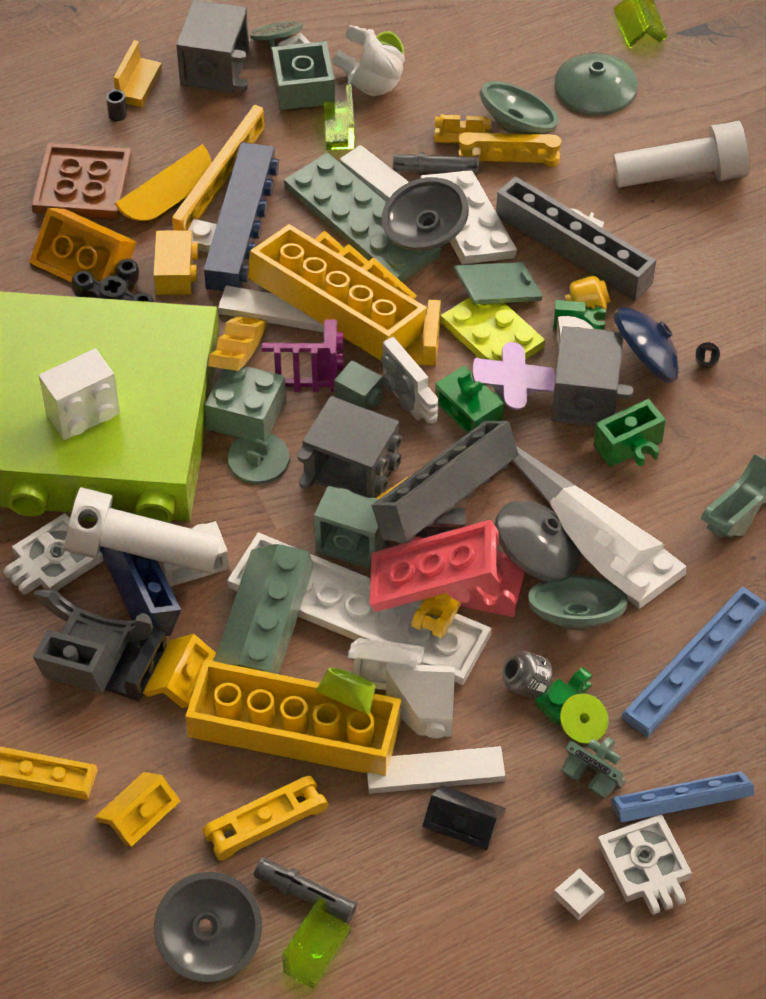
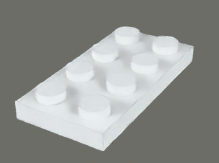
[420,170,517,265]

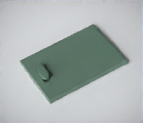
[454,262,543,305]

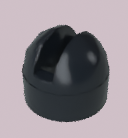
[695,342,720,368]

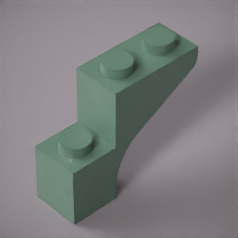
[700,454,766,538]

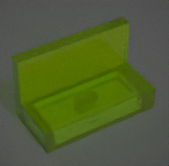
[613,0,668,47]
[324,84,354,150]
[282,897,351,989]

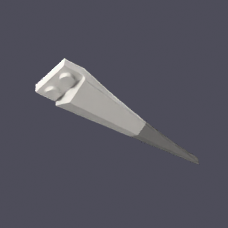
[511,446,686,609]

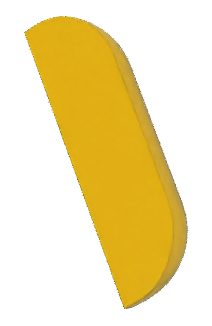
[114,144,212,221]

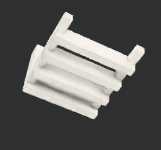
[348,638,424,690]

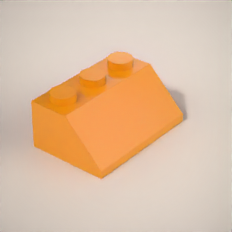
[29,208,137,282]

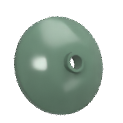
[555,52,638,115]
[480,81,559,134]
[528,575,627,631]

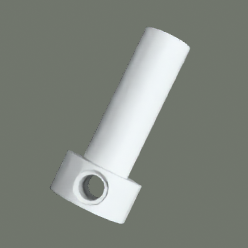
[613,121,749,188]
[64,487,221,574]

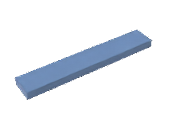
[621,586,766,738]

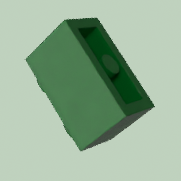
[435,366,504,434]
[593,399,666,467]

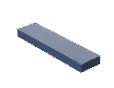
[611,771,755,822]

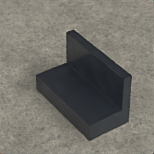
[104,628,167,702]
[422,785,506,850]

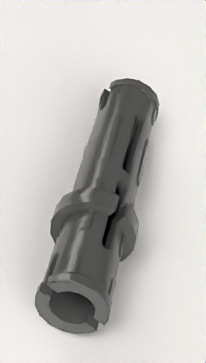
[393,152,479,175]
[254,857,358,923]

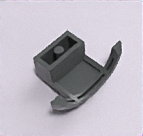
[33,590,153,694]

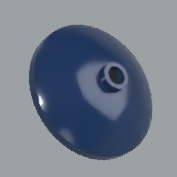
[613,307,679,384]

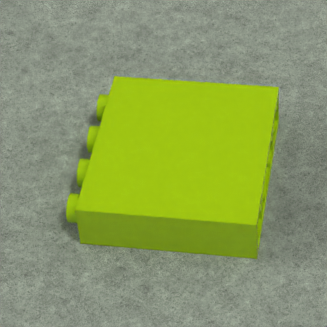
[0,291,220,523]

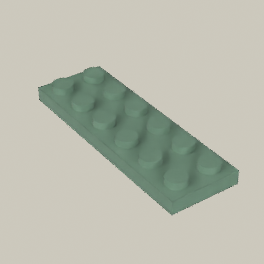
[284,152,441,282]

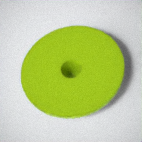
[560,694,609,744]

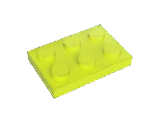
[441,297,545,361]

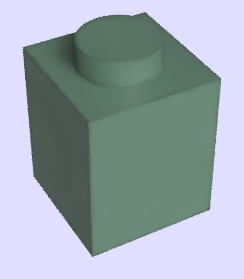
[334,361,384,410]

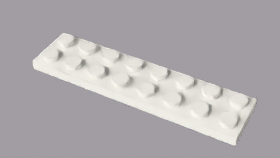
[228,533,492,685]

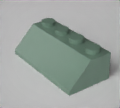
[214,544,314,674]

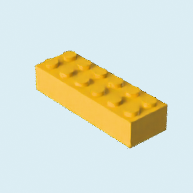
[248,224,427,361]
[185,660,401,776]

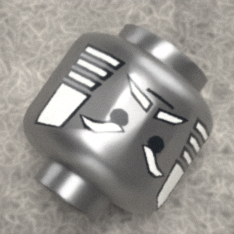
[502,651,553,698]

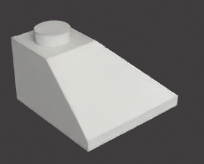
[386,664,455,738]

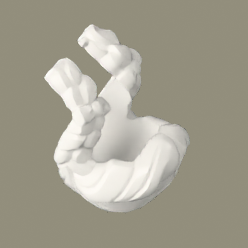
[332,25,405,96]

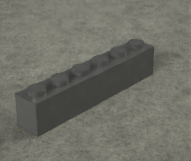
[496,176,656,301]
[371,421,519,543]

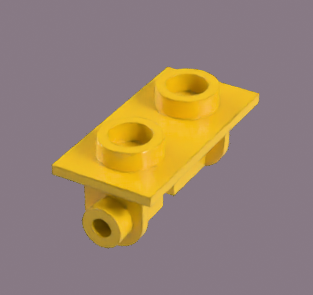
[434,114,491,143]

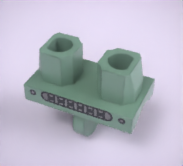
[561,737,626,799]

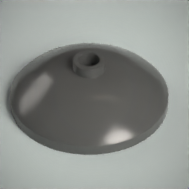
[382,177,469,251]
[495,501,581,582]
[154,872,262,982]

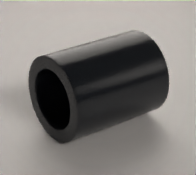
[106,89,127,121]

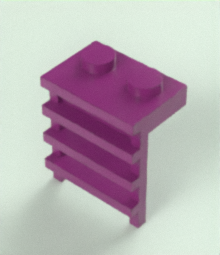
[262,320,344,392]

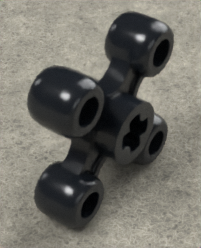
[71,258,154,302]

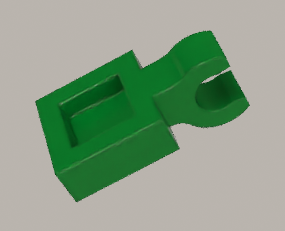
[553,300,606,330]
[535,667,593,726]

